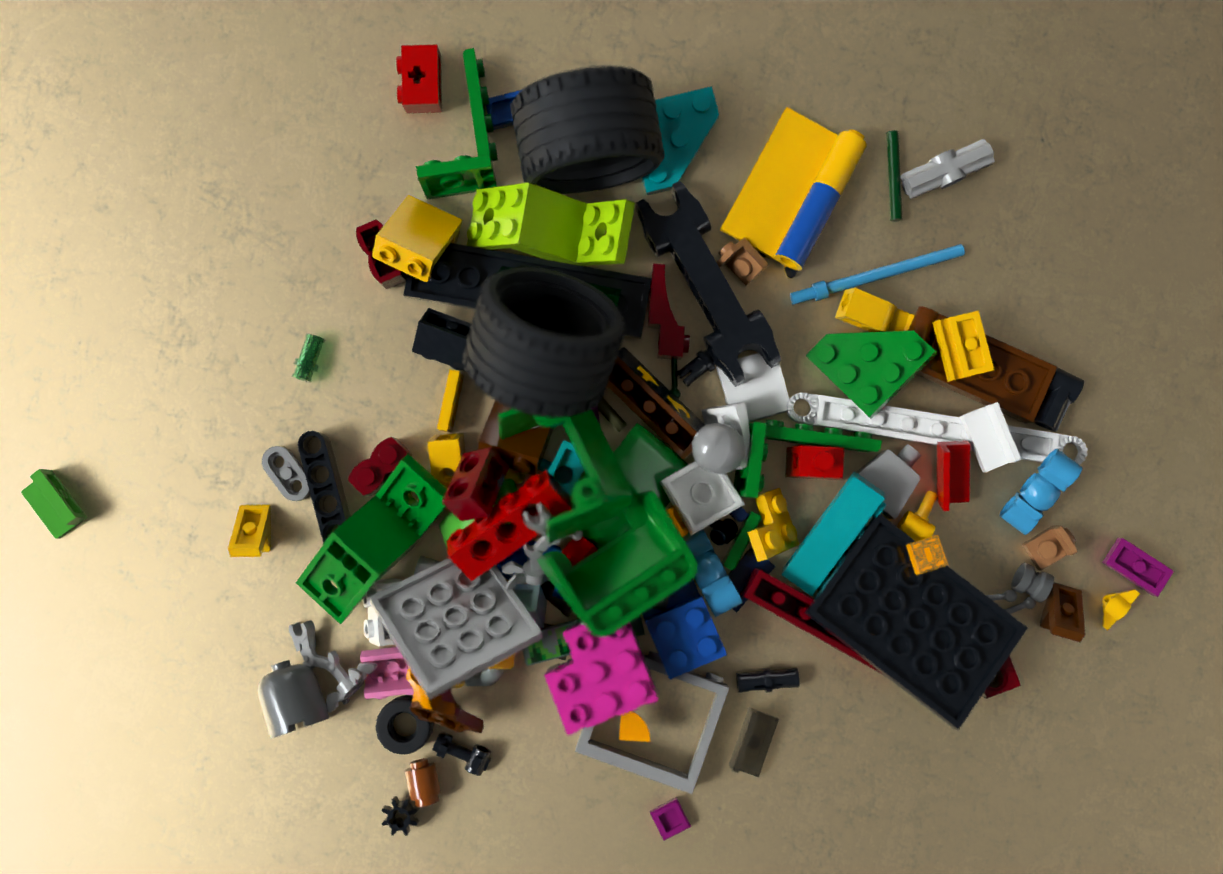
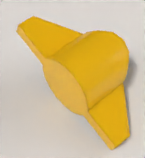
[1102,589,1140,630]

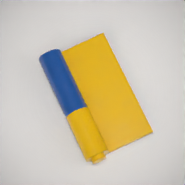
[720,107,867,271]

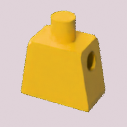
[427,432,466,489]

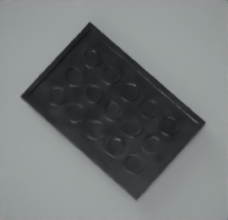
[804,514,1028,730]

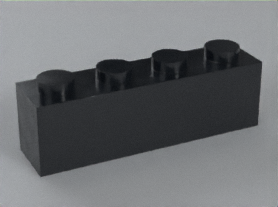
[412,308,471,372]

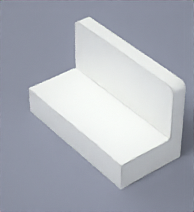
[960,402,1021,472]

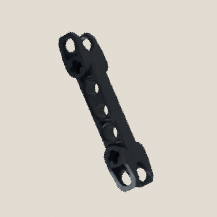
[636,181,781,387]

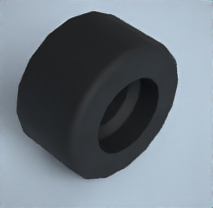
[375,695,434,755]

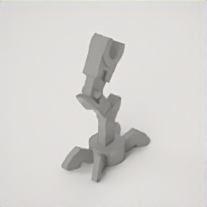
[502,503,561,591]
[289,620,377,712]

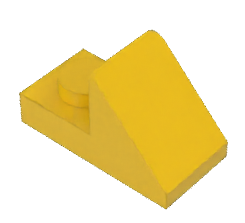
[228,505,271,557]

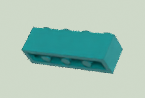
[781,471,886,596]

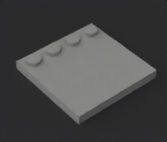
[369,542,543,699]

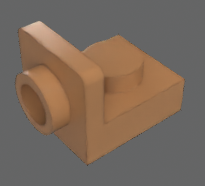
[716,237,769,286]
[1022,526,1078,571]

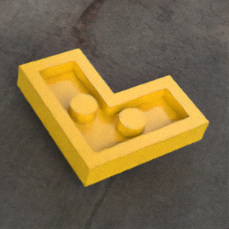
[747,488,800,562]

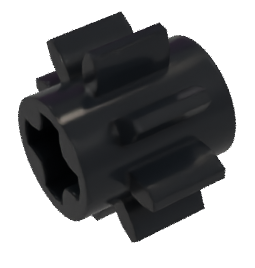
[381,796,420,836]

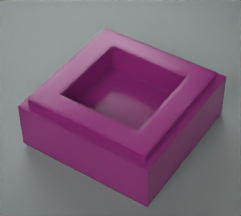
[650,797,691,841]

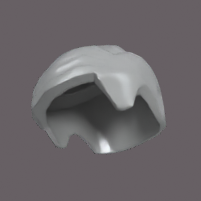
[692,423,746,474]

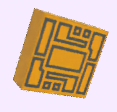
[906,535,948,575]

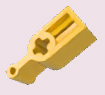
[835,288,915,332]

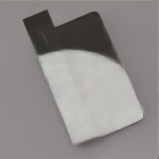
[729,707,779,777]

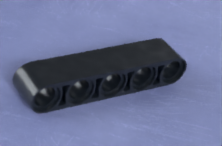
[298,431,350,544]

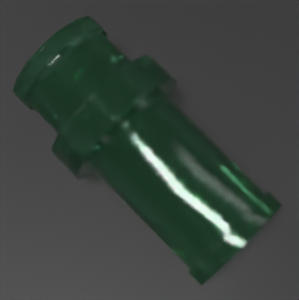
[292,333,325,383]

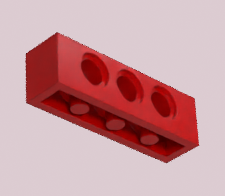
[447,469,573,581]

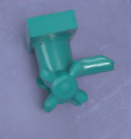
[539,440,584,497]

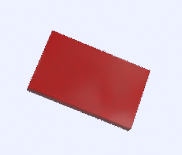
[937,441,970,511]

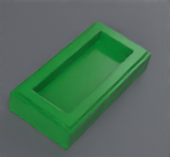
[721,511,761,571]

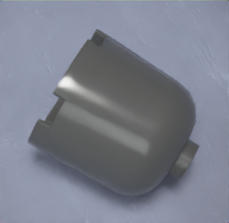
[257,660,329,739]

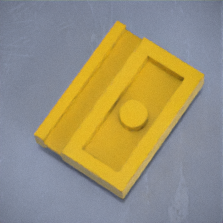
[932,310,994,382]

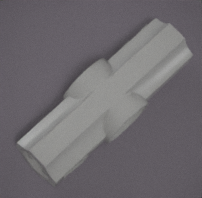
[900,139,995,199]

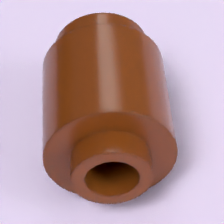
[405,758,441,807]

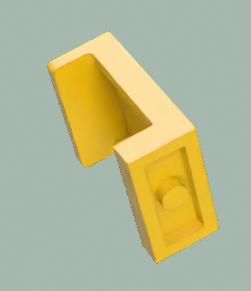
[372,195,463,282]

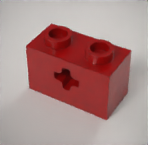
[396,45,442,114]

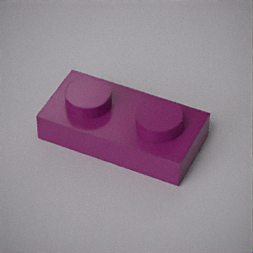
[1102,538,1174,597]

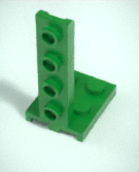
[416,48,498,200]
[734,420,882,498]

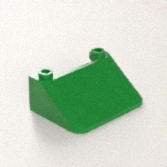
[536,490,698,637]

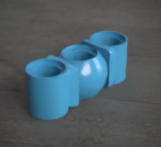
[999,449,1082,535]
[682,529,743,617]

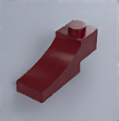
[648,263,690,360]

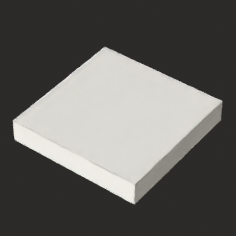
[660,461,745,536]

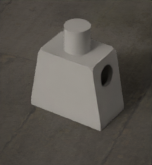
[846,444,921,519]

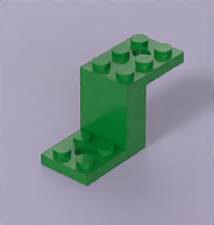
[296,454,447,624]

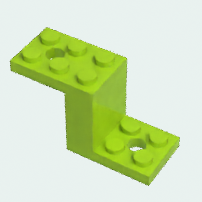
[467,182,635,266]

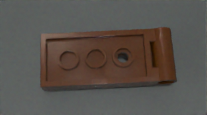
[908,306,1057,424]

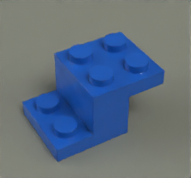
[642,579,727,679]

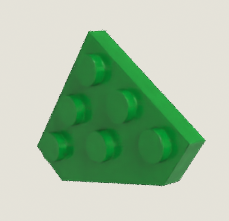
[805,330,937,419]

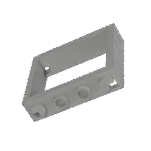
[575,651,729,794]

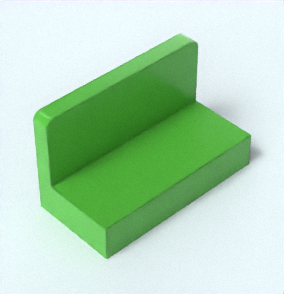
[21,469,87,539]

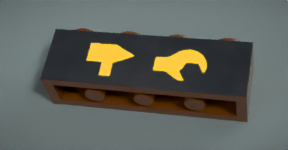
[607,347,705,460]

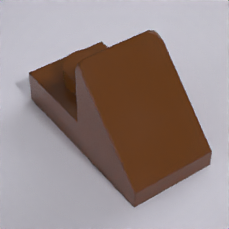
[1040,582,1086,643]

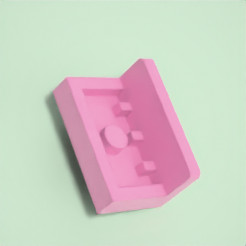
[360,647,414,699]

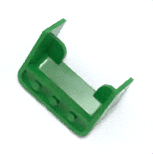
[498,409,632,544]

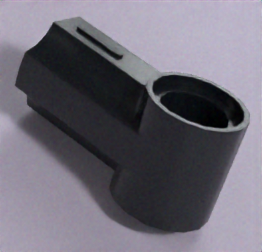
[1034,367,1084,432]

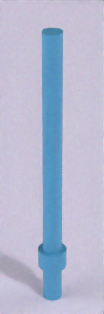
[790,244,965,305]

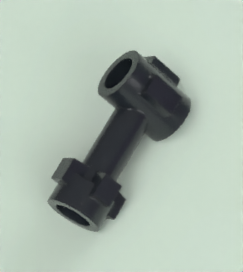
[709,518,738,546]
[432,733,491,776]

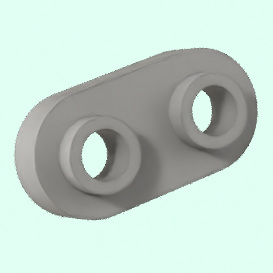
[262,446,310,501]

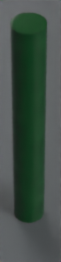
[886,130,902,222]

